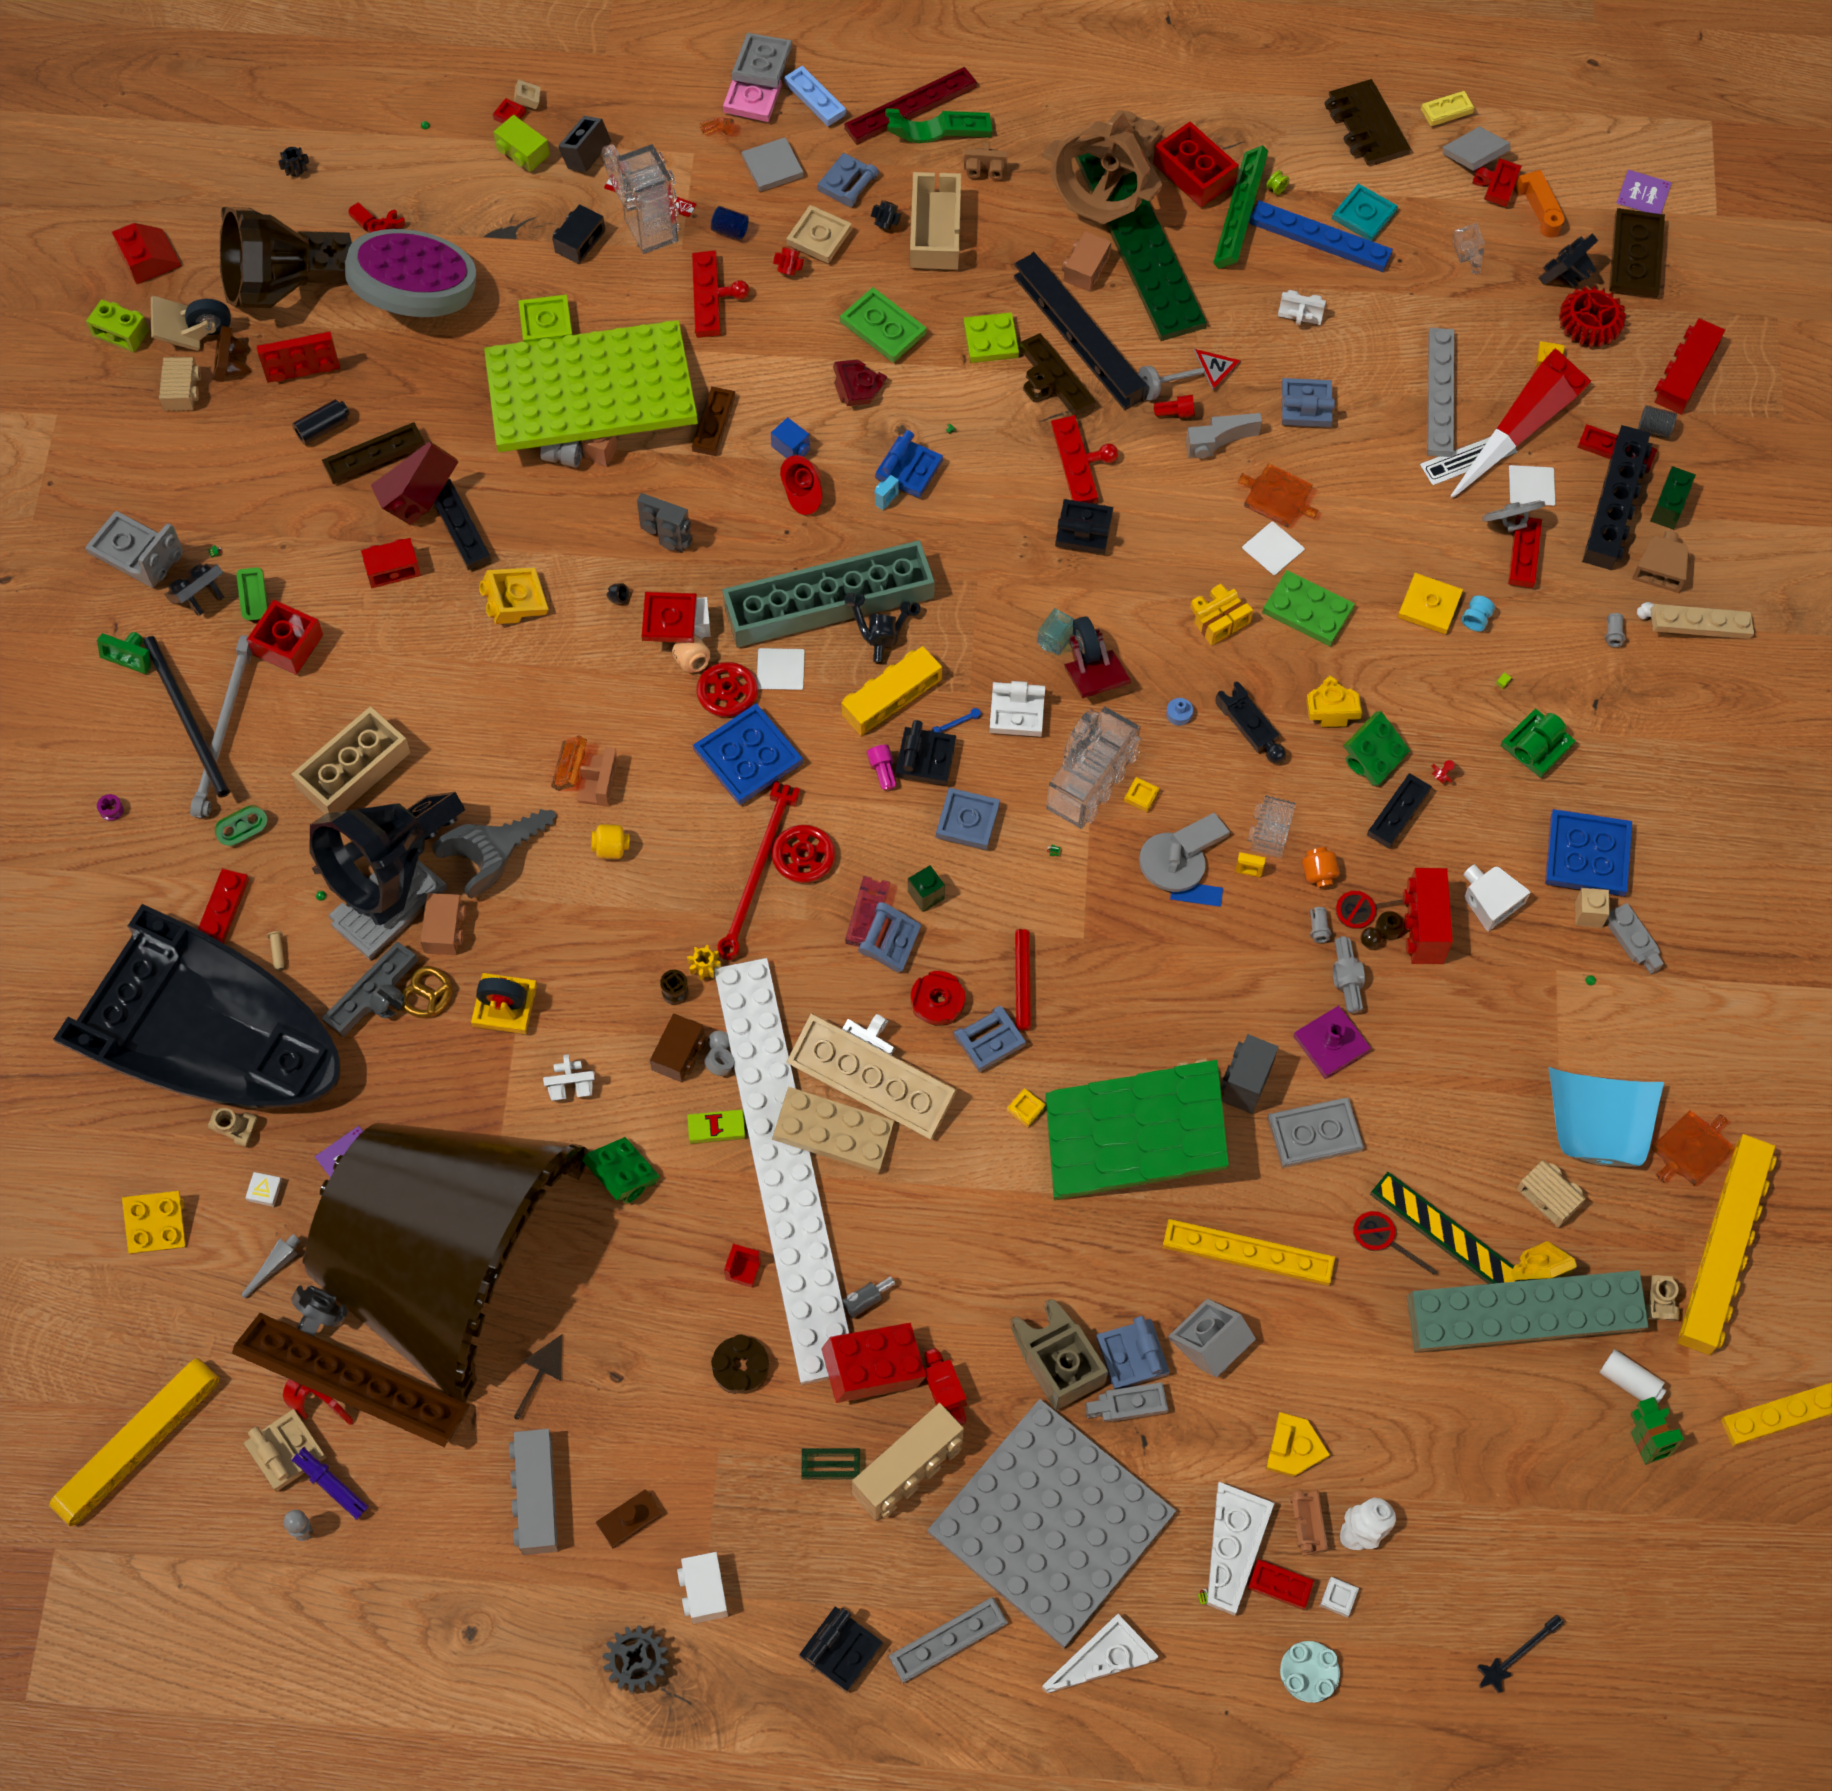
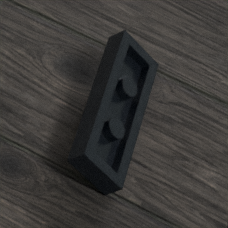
[1367,773,1432,849]

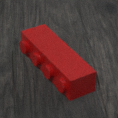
[1654,318,1725,415]

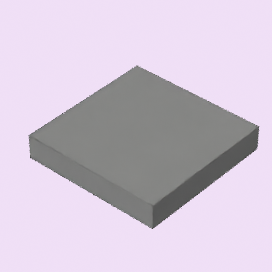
[1443,126,1511,171]
[742,137,804,192]

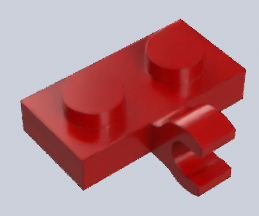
[1472,158,1522,207]

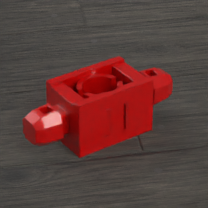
[924,1348,968,1426]

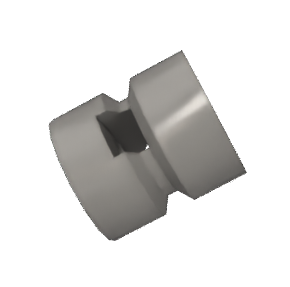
[540,441,583,468]

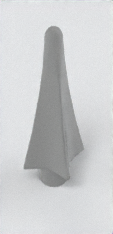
[242,1234,301,1298]

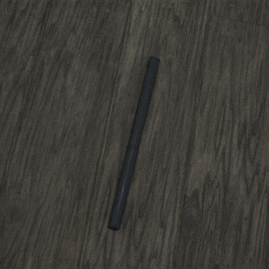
[143,636,230,798]

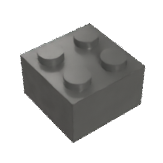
[1220,1034,1279,1114]

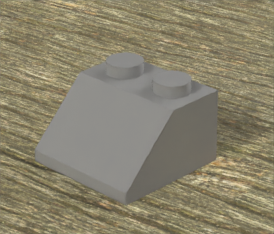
[1168,1298,1256,1377]

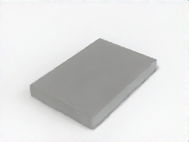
[732,33,793,88]
[1267,1097,1364,1169]

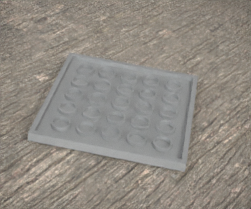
[927,1399,1176,1649]

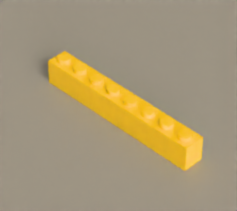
[1677,1134,1777,1356]

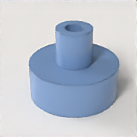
[1166,698,1193,726]

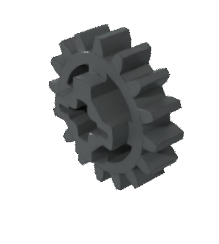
[603,1625,669,1694]

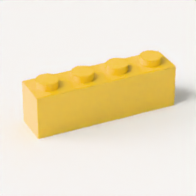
[841,646,942,736]

